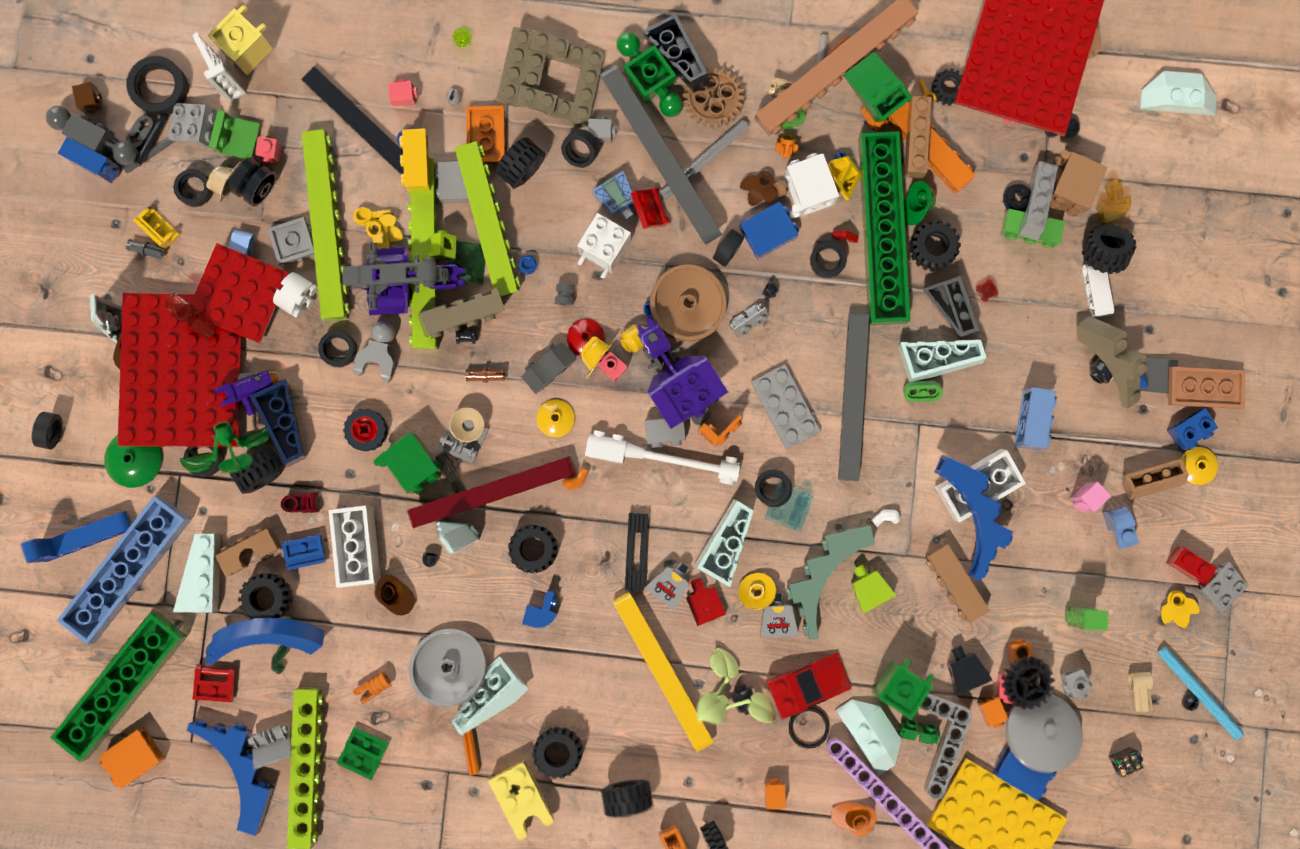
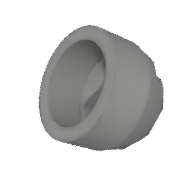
[446,89,462,105]

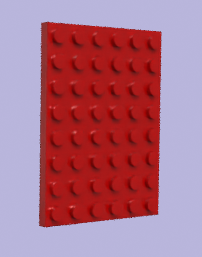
[954,0,1104,136]
[117,293,242,447]

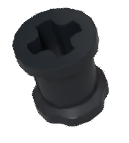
[456,327,477,344]

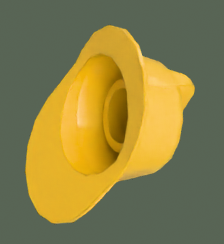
[581,336,613,380]

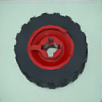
[343,409,388,452]

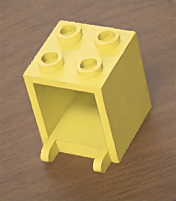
[207,5,273,75]

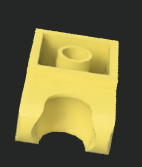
[488,760,554,840]

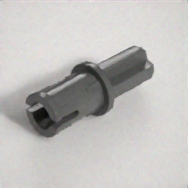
[126,239,165,259]

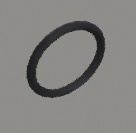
[788,707,830,749]

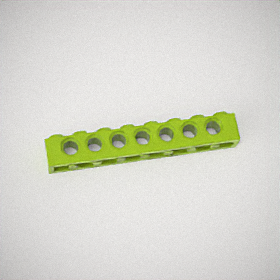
[287,688,324,849]

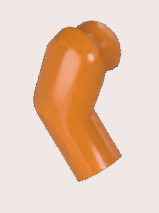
[562,468,589,490]

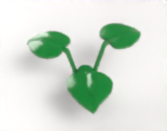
[180,422,270,473]

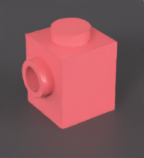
[388,79,418,107]
[255,137,282,164]
[597,351,628,383]

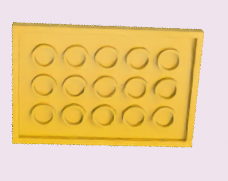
[926,757,1068,849]

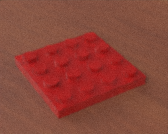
[186,243,290,343]

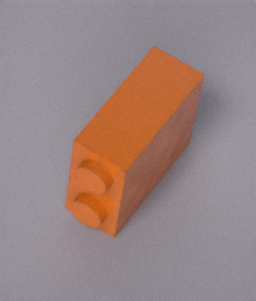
[99,727,165,789]

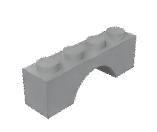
[1019,161,1058,240]

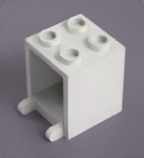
[784,153,839,219]
[577,213,631,279]

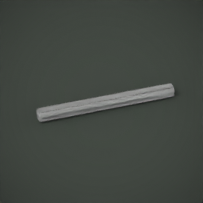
[660,120,749,199]

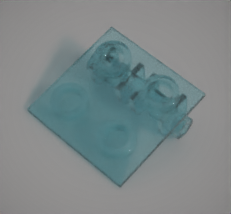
[765,483,814,533]

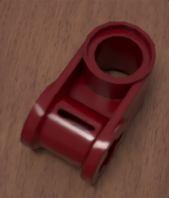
[281,493,320,513]

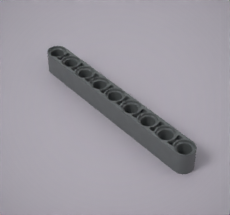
[838,311,869,481]

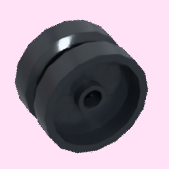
[229,157,277,207]

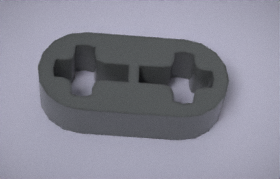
[126,115,155,150]

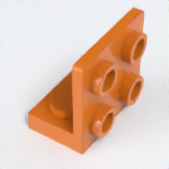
[698,415,743,447]

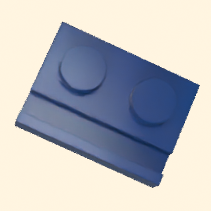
[282,535,326,570]

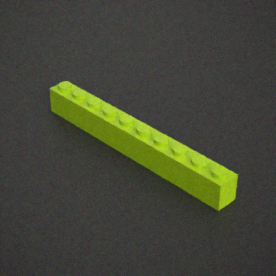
[301,129,350,322]
[408,158,438,350]

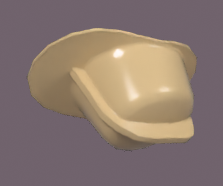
[206,161,243,202]

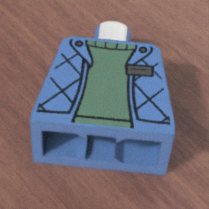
[592,171,635,221]

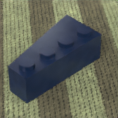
[250,379,305,467]

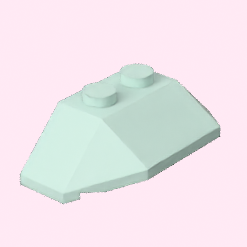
[1139,71,1217,116]
[836,699,902,776]

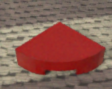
[832,230,859,243]

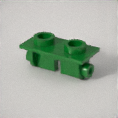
[898,719,941,745]

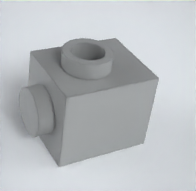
[588,116,615,143]

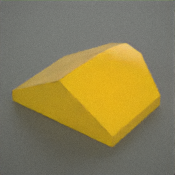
[828,156,860,201]

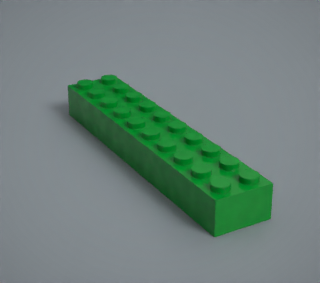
[858,131,910,326]

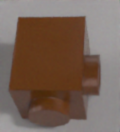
[72,82,103,114]

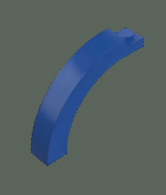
[205,618,325,665]

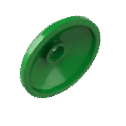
[104,435,163,488]

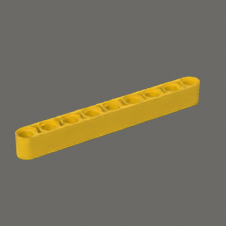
[613,592,714,753]

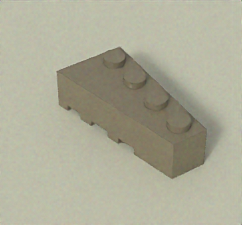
[418,288,505,339]

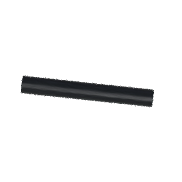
[134,114,168,166]

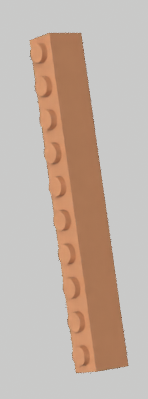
[755,0,918,136]

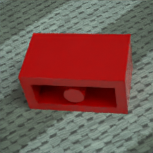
[1166,547,1217,585]

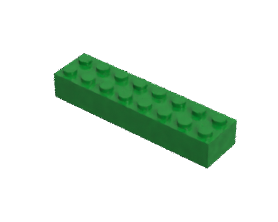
[50,612,187,762]

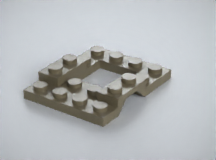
[496,26,604,127]

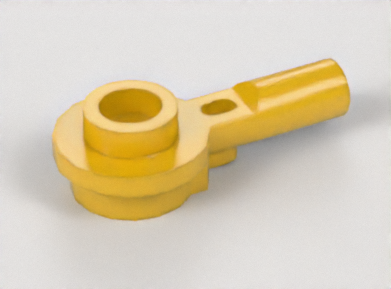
[353,207,392,226]

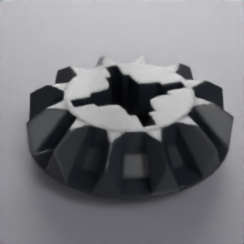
[1002,184,1031,212]

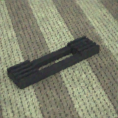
[624,513,648,591]

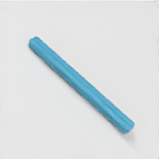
[1158,647,1244,740]

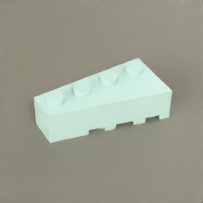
[694,499,753,587]
[173,534,221,612]

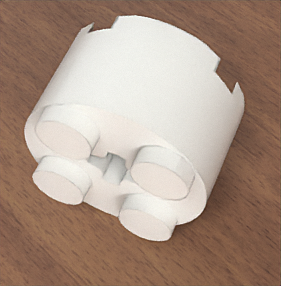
[273,272,318,319]

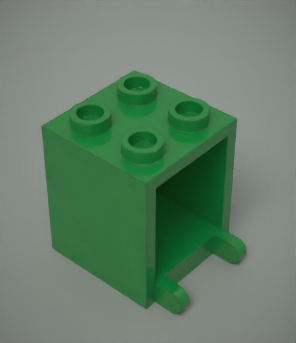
[373,432,443,495]
[871,658,934,720]

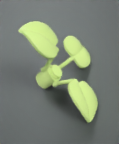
[697,648,776,724]

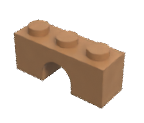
[215,527,282,577]

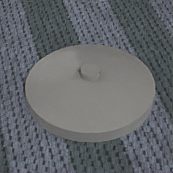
[409,629,487,708]
[1005,694,1083,773]

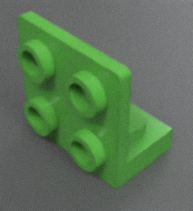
[209,110,261,159]

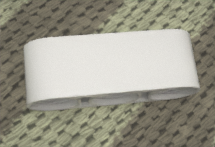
[1082,264,1114,318]

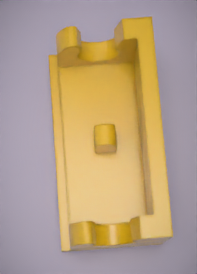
[133,208,180,250]

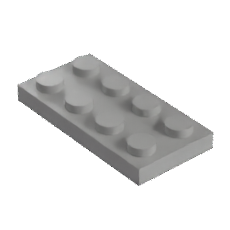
[751,365,821,450]

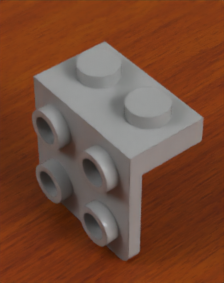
[168,103,217,148]

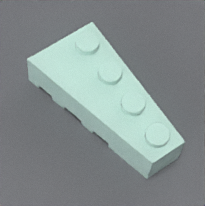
[898,340,986,382]

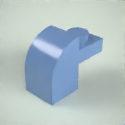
[1102,507,1139,549]

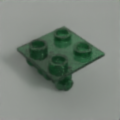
[448,241,485,284]

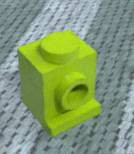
[428,230,457,261]

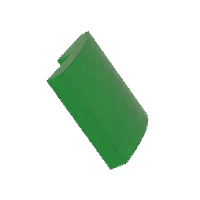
[336,727,389,781]

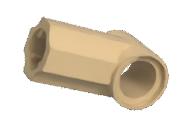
[1128,672,1153,712]

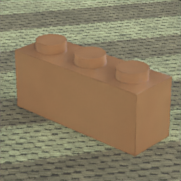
[1122,459,1189,500]

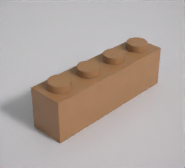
[904,96,932,178]
[925,544,990,623]

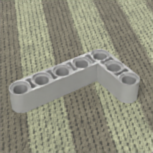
[920,693,972,799]

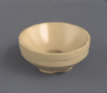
[449,407,485,443]

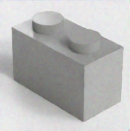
[645,419,686,448]

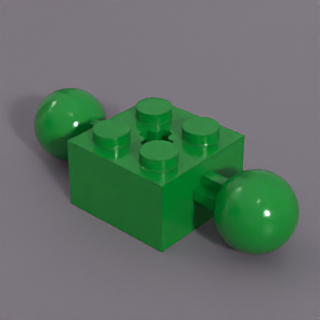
[616,32,683,118]

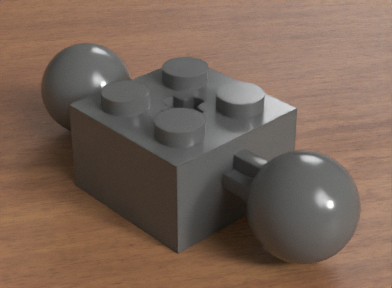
[46,106,138,165]

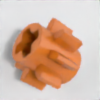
[775,134,799,158]

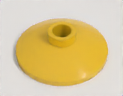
[537,399,575,437]
[1180,447,1218,485]
[738,573,776,610]

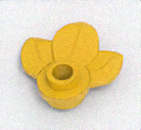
[366,214,403,249]
[1161,590,1200,628]

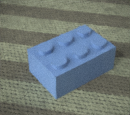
[1014,387,1057,451]

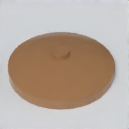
[650,265,726,342]

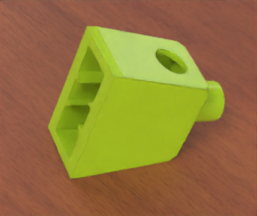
[851,564,896,613]

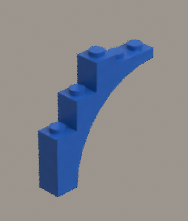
[934,455,1013,581]
[186,719,274,836]

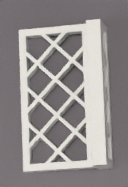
[192,33,246,102]

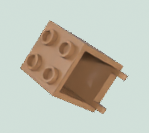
[1050,150,1108,217]

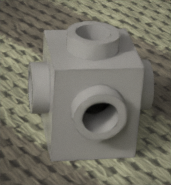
[1060,668,1092,700]

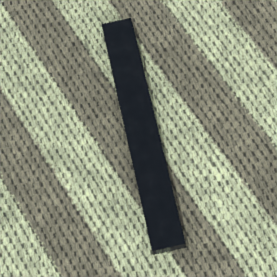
[301,66,404,175]

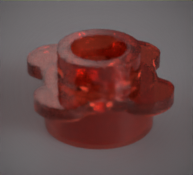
[976,280,999,302]

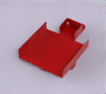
[686,577,726,626]

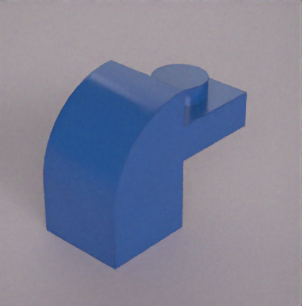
[522,590,558,628]

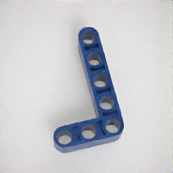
[20,511,131,563]

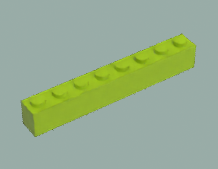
[454,141,521,296]

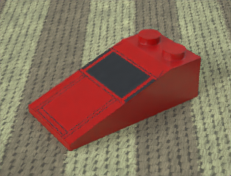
[766,652,852,719]

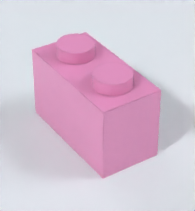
[1070,482,1111,513]

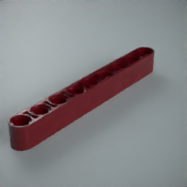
[407,456,577,528]

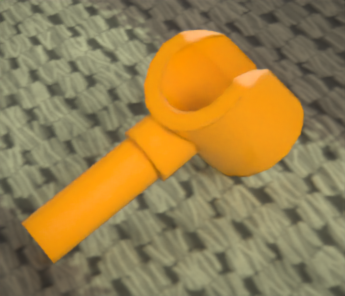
[918,79,936,102]

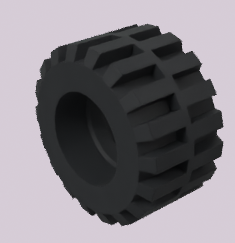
[496,137,545,189]
[909,220,961,272]
[1082,223,1137,274]
[229,448,285,494]
[508,525,558,573]
[238,573,292,620]
[532,726,583,779]
[601,779,653,818]

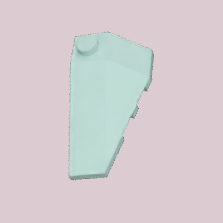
[451,656,529,735]

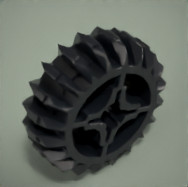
[1001,656,1055,710]

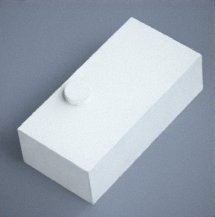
[935,449,1026,523]
[329,506,381,588]

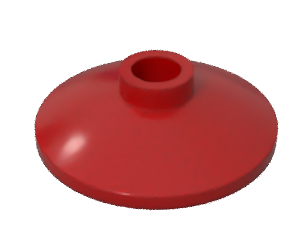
[567,319,605,356]

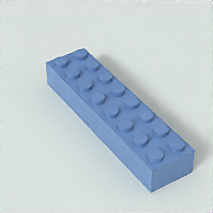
[56,496,191,644]

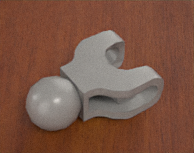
[353,321,397,383]

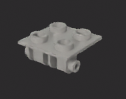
[438,420,489,464]
[1199,561,1248,613]
[248,724,291,769]

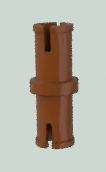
[465,368,505,383]

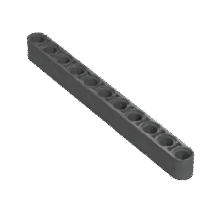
[600,64,722,245]

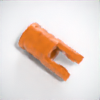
[353,671,392,704]

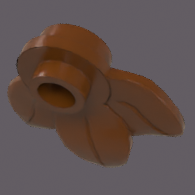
[740,171,776,206]

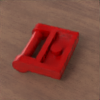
[630,187,671,229]
[192,664,237,702]

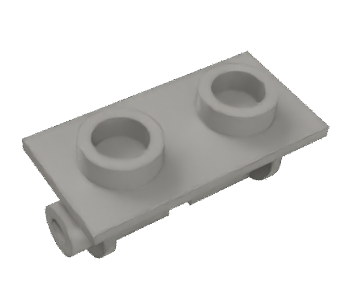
[729,303,769,338]

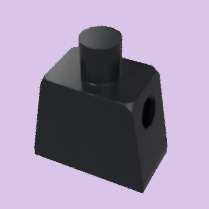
[947,645,993,695]

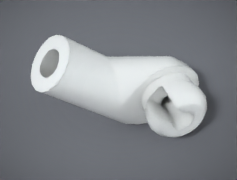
[871,509,901,527]

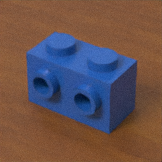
[1167,408,1218,450]

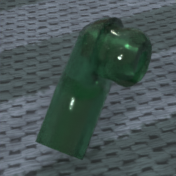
[271,646,290,674]

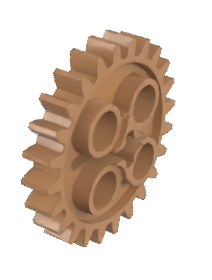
[683,67,744,129]

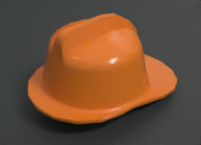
[831,802,878,836]

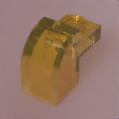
[1096,180,1131,224]

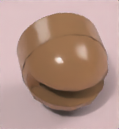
[773,181,789,197]

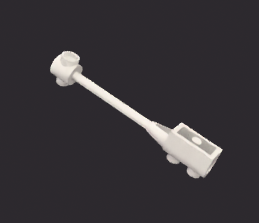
[585,430,740,485]

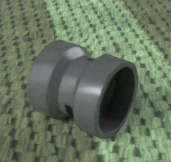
[555,284,575,306]

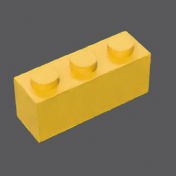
[399,129,430,191]

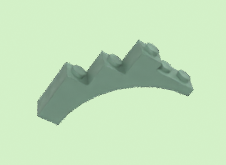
[786,525,875,640]

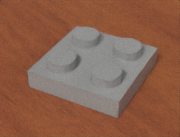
[267,217,314,265]

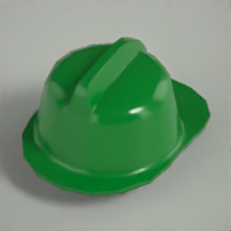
[904,181,936,226]

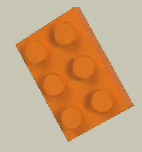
[466,106,505,164]

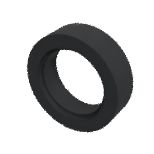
[126,56,188,116]

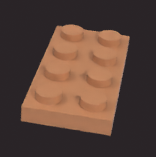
[1168,367,1245,409]

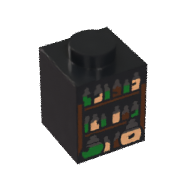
[1108,747,1144,777]

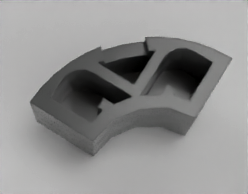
[521,342,577,394]

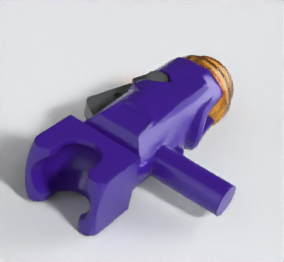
[214,370,279,416]

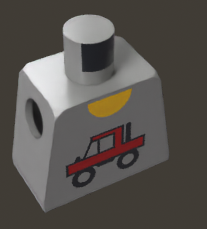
[645,562,690,610]
[760,593,798,638]

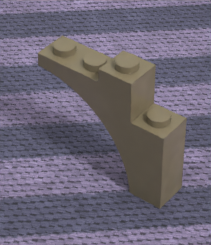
[1077,316,1147,409]

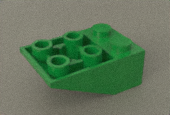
[843,52,912,122]

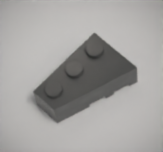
[923,276,979,338]

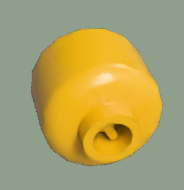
[620,324,646,353]

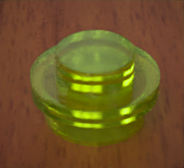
[452,28,471,47]

